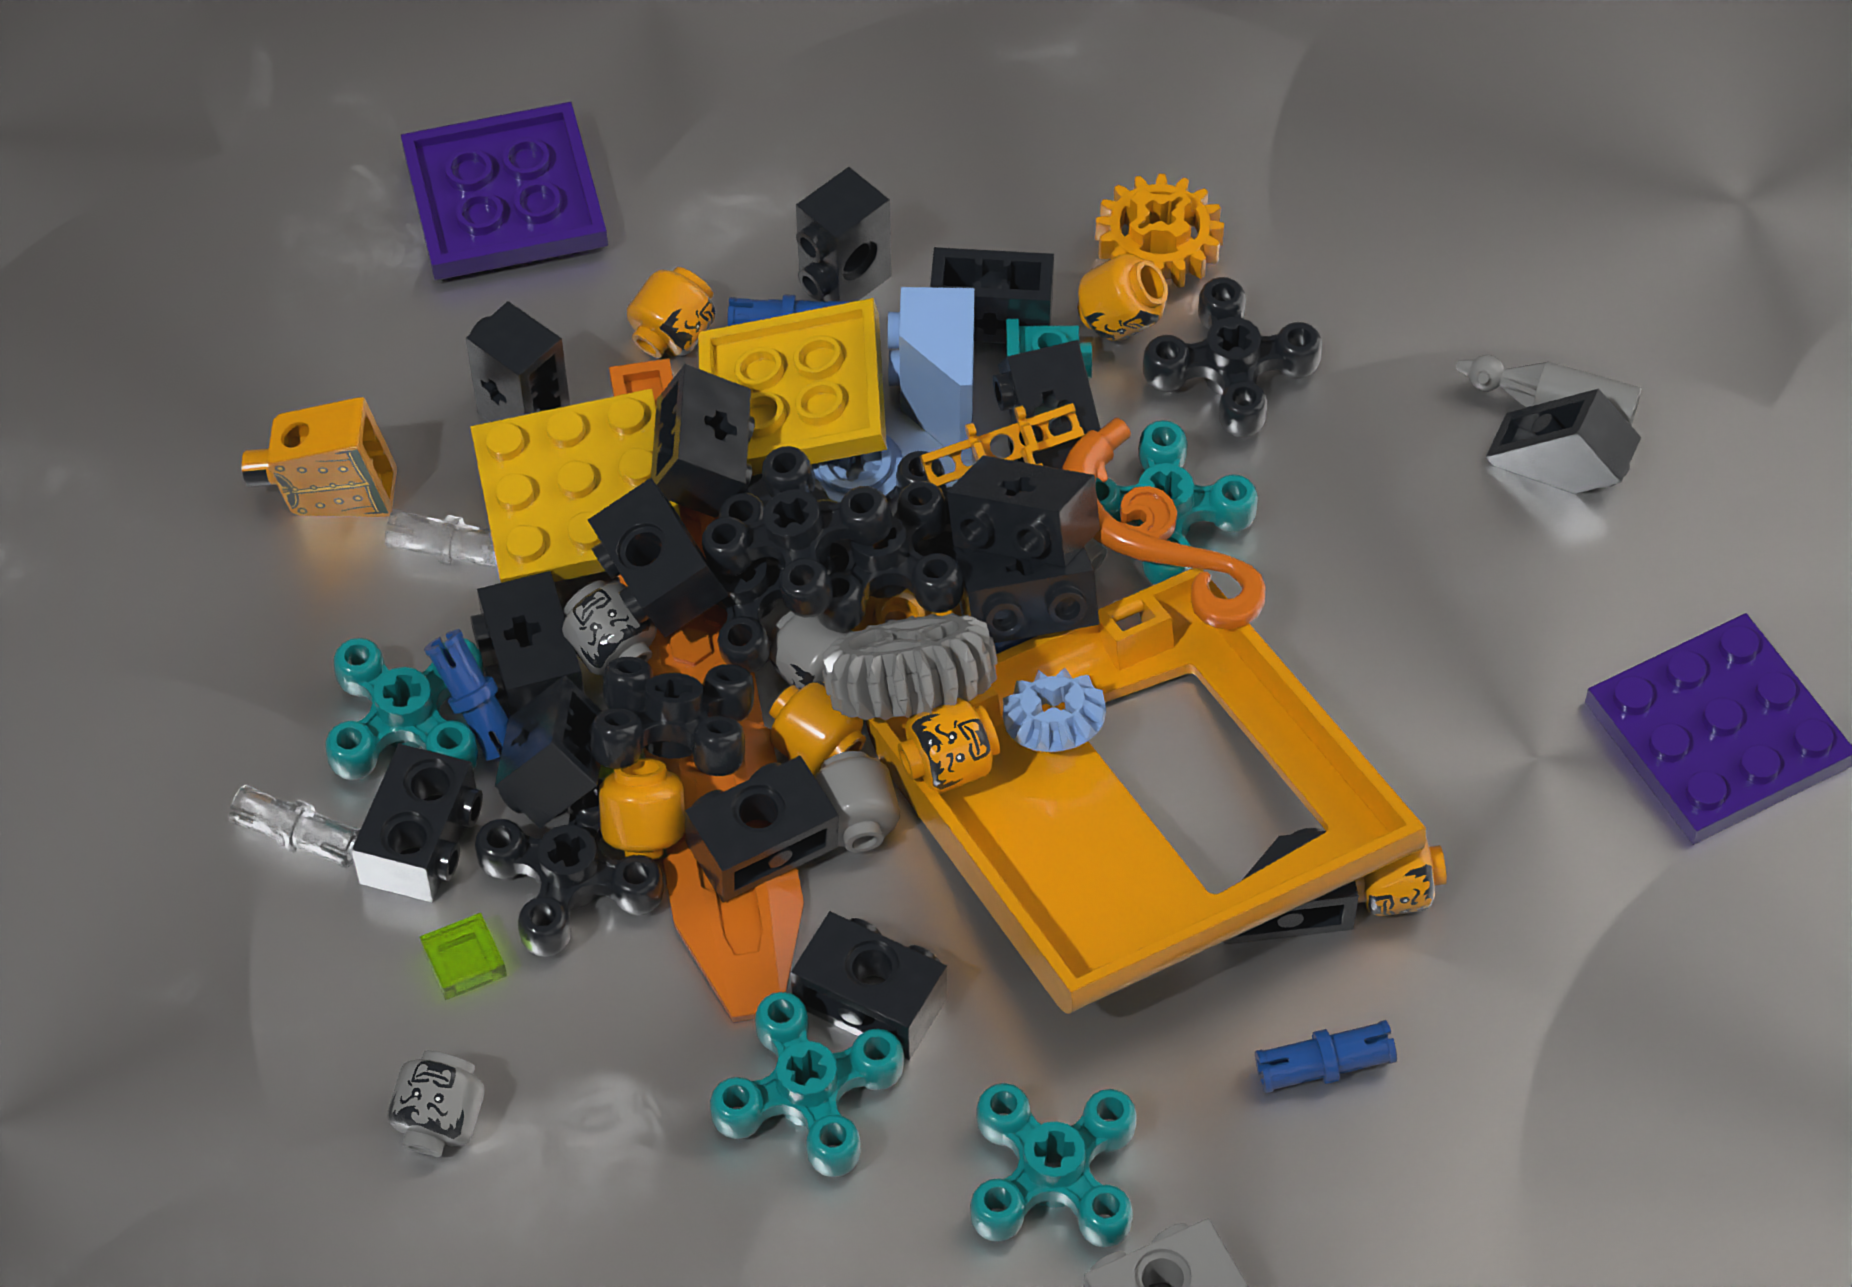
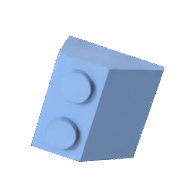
[888,287,974,460]

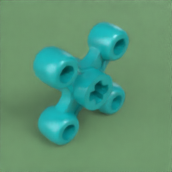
[1095,420,1258,585]
[325,638,484,780]
[710,992,904,1177]
[970,1083,1137,1248]

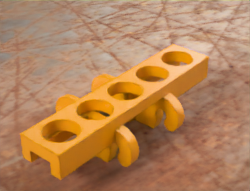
[920,403,1085,487]

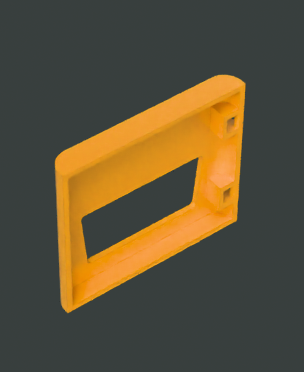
[865,568,1426,1014]

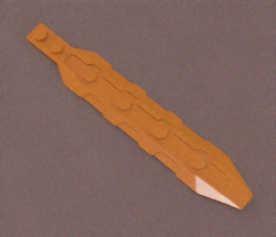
[609,359,804,1023]

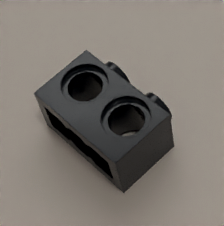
[352,743,483,903]

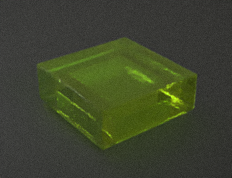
[419,913,507,1000]

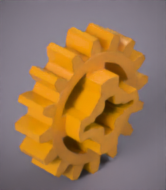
[1095,173,1224,288]

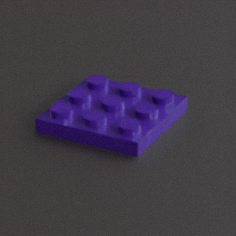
[400,102,608,281]
[1585,613,1852,845]

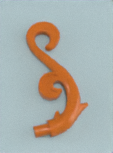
[1062,418,1266,630]

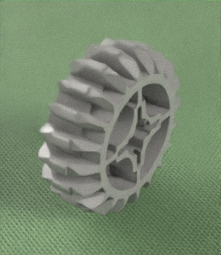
[822,613,998,720]

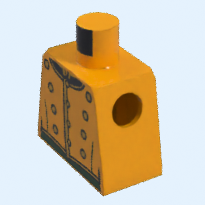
[242,397,397,517]

